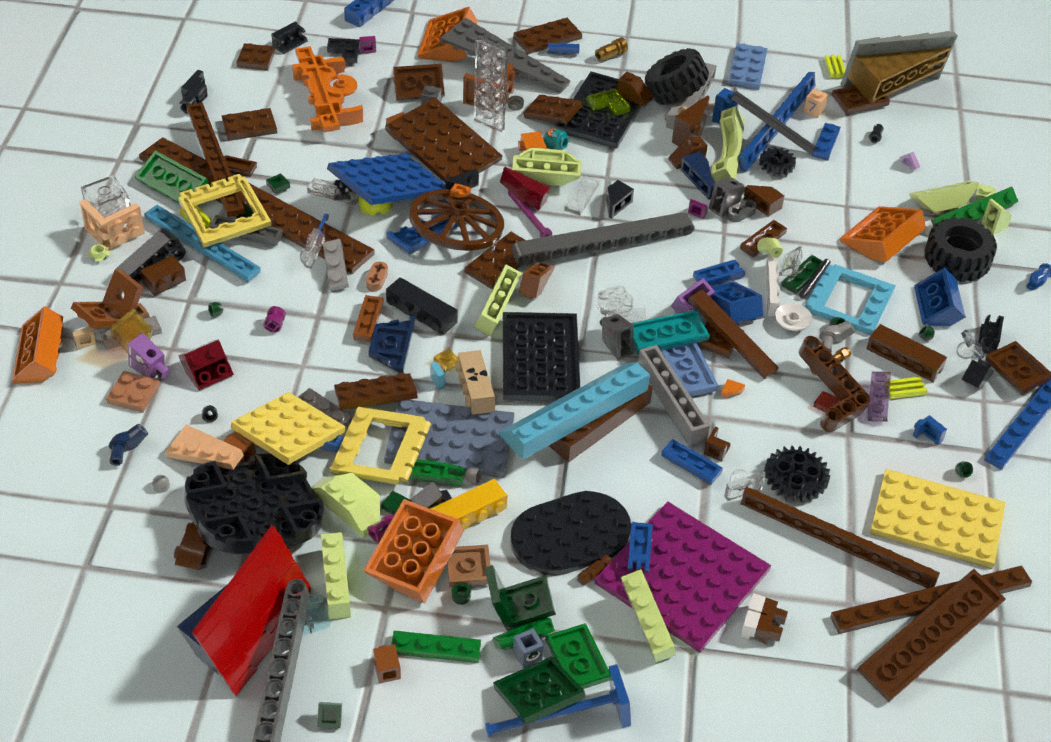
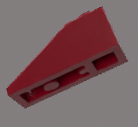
[500,167,551,210]

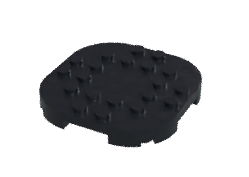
[184,454,324,554]

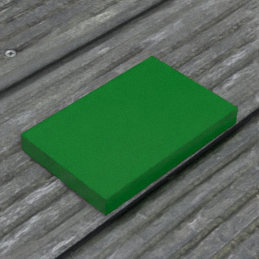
[545,623,609,689]

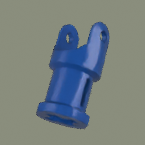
[1026,263,1051,291]

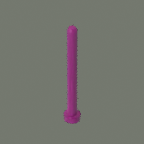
[508,190,552,238]

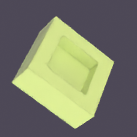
[975,184,996,200]

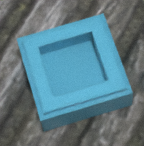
[430,362,445,390]

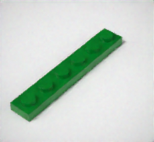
[931,186,1019,227]

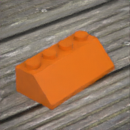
[12,306,64,383]

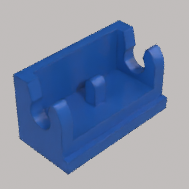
[712,88,738,125]

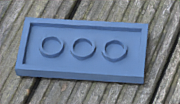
[728,43,768,90]
[660,343,719,396]

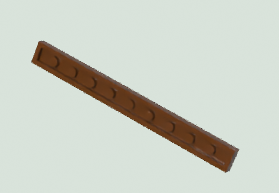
[186,103,245,217]
[741,487,940,588]
[830,565,1032,634]

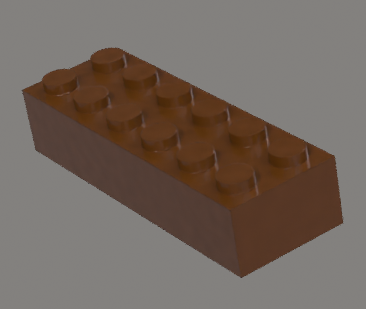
[549,385,653,463]

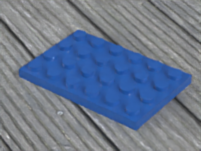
[327,153,447,205]

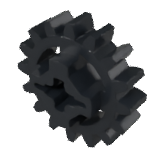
[759,147,796,176]

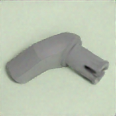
[819,321,856,353]

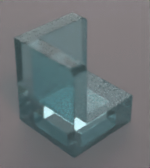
[305,594,330,634]

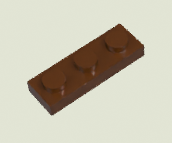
[740,220,787,258]

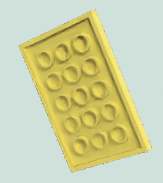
[870,469,1006,569]

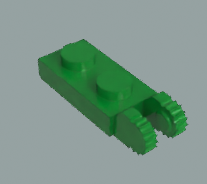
[409,459,465,487]

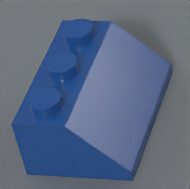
[914,268,966,326]

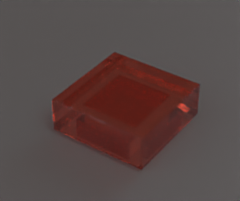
[813,391,840,412]

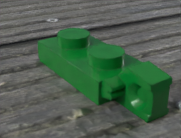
[492,617,555,650]

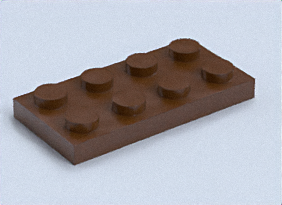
[513,17,582,54]
[464,231,525,289]
[334,373,418,410]

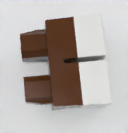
[740,593,788,644]

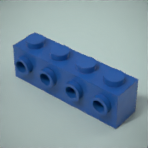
[344,0,395,27]

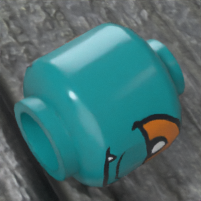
[543,128,569,150]

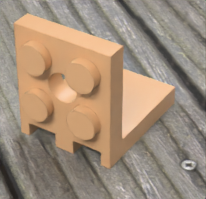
[79,199,145,250]

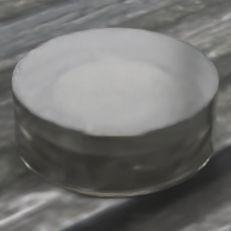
[508,96,524,110]

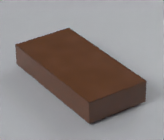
[224,155,257,177]

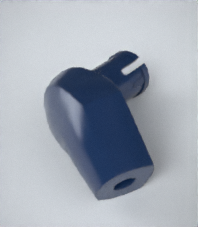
[109,424,148,466]

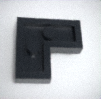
[327,38,360,64]

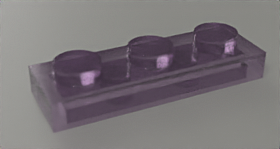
[867,371,891,422]

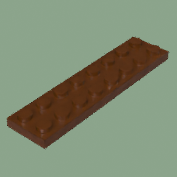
[857,569,1006,703]

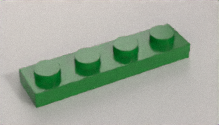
[391,630,481,663]

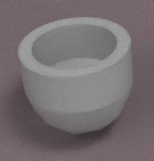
[465,467,482,484]
[152,475,170,493]

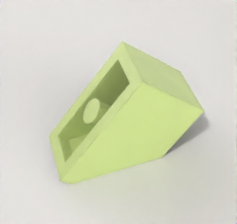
[981,199,1012,235]

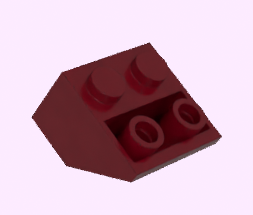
[178,339,234,390]

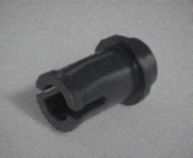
[869,124,884,143]

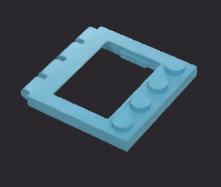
[805,264,896,335]

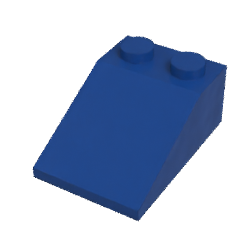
[711,281,763,324]

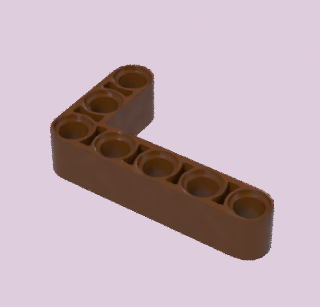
[798,336,871,432]

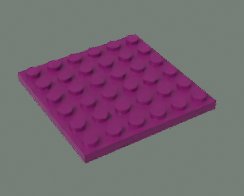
[594,501,771,653]

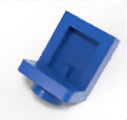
[912,415,947,445]

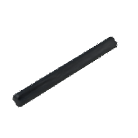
[731,91,816,154]

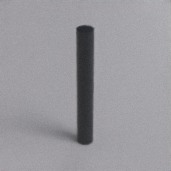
[799,258,831,299]

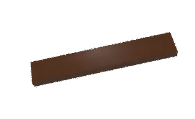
[688,289,779,379]

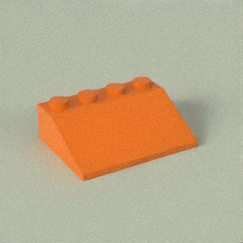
[417,6,478,62]
[839,206,926,262]
[363,499,464,603]

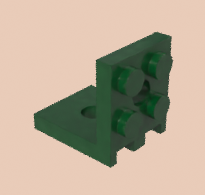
[485,565,556,630]

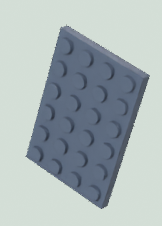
[384,400,514,478]

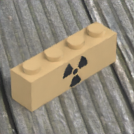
[455,350,495,415]

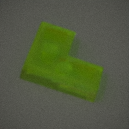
[586,89,630,116]

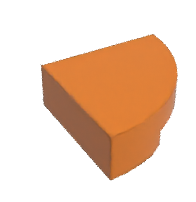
[450,183,471,198]
[721,379,745,397]

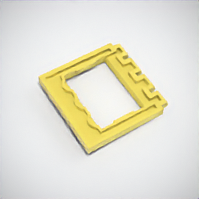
[179,174,271,248]
[330,407,431,485]

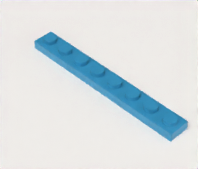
[144,205,261,282]

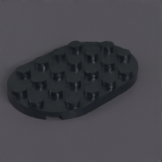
[510,491,631,576]

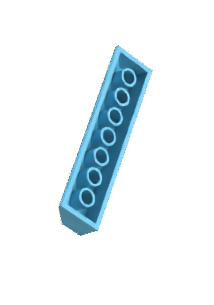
[499,363,650,460]

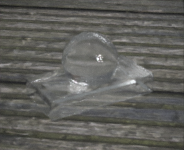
[956,330,985,359]
[724,469,765,501]

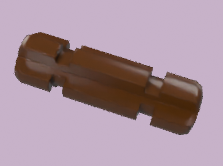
[577,554,612,585]

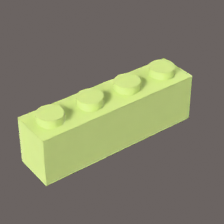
[474,265,522,336]
[321,532,351,620]
[621,570,676,663]

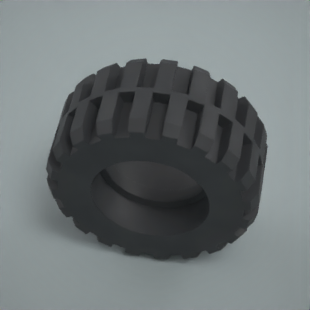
[645,48,709,105]
[924,217,997,282]

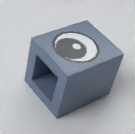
[513,628,544,668]

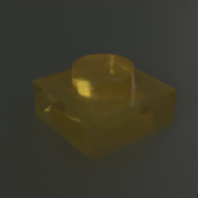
[434,348,458,372]

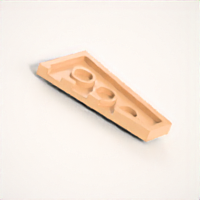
[165,424,244,469]

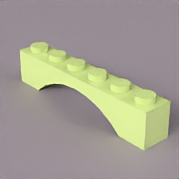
[711,106,745,182]

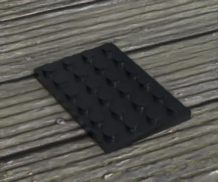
[556,71,642,149]
[502,312,580,401]

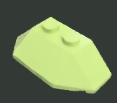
[512,148,582,186]
[909,181,979,214]
[311,473,380,538]

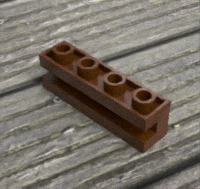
[866,324,947,383]

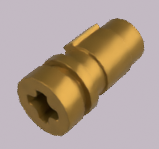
[595,37,628,61]

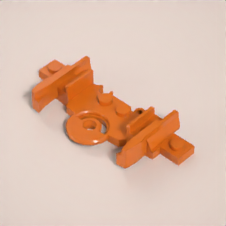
[292,46,363,132]

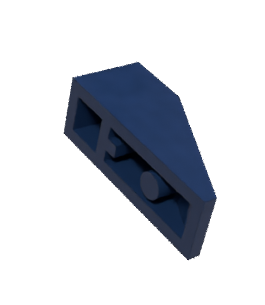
[680,151,713,200]

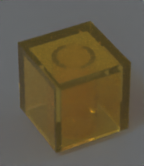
[110,308,153,353]

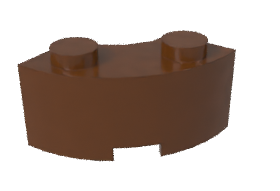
[174,522,213,571]

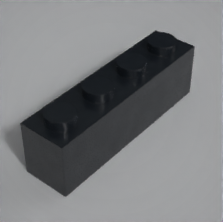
[386,277,458,335]

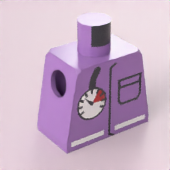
[128,333,170,379]

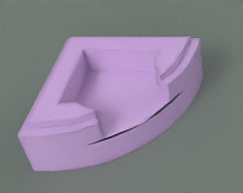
[899,152,920,169]

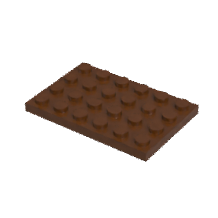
[385,97,503,183]

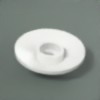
[775,303,812,331]

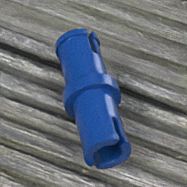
[548,42,580,55]

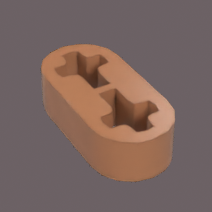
[366,261,388,291]

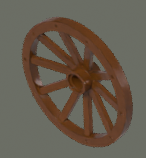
[409,189,504,251]

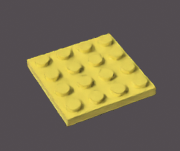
[231,392,346,465]

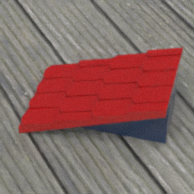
[176,525,311,696]

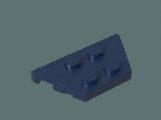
[368,316,415,373]

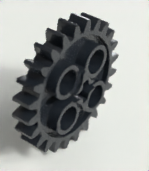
[764,445,830,502]

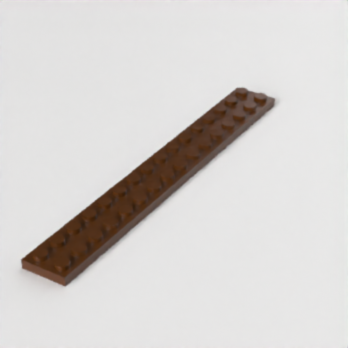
[139,137,375,274]

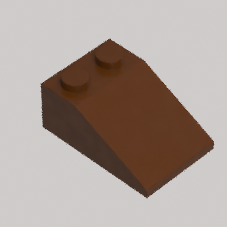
[672,95,710,146]

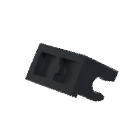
[271,21,308,54]
[976,315,1004,354]

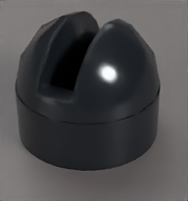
[202,405,218,422]

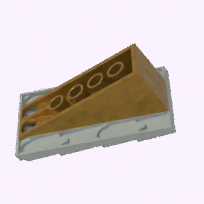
[840,31,958,103]

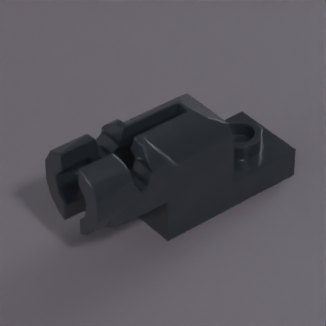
[179,70,208,114]

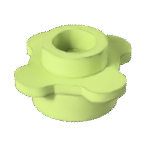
[88,244,110,262]

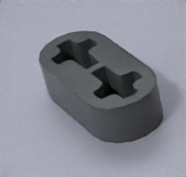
[727,199,757,222]

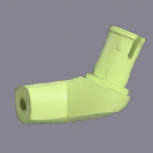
[757,238,783,258]

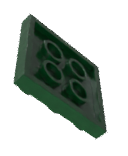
[493,656,586,726]

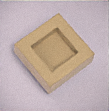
[72,326,96,350]

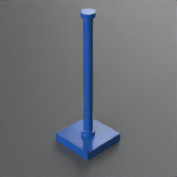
[485,664,631,737]

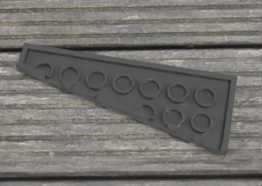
[439,18,570,92]

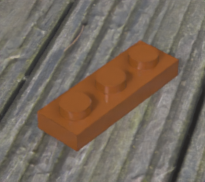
[353,295,384,342]

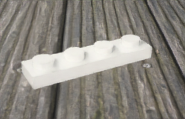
[765,253,780,316]

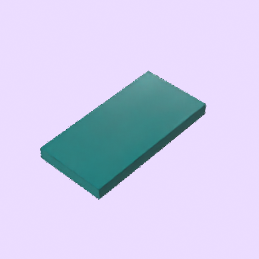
[631,310,710,355]

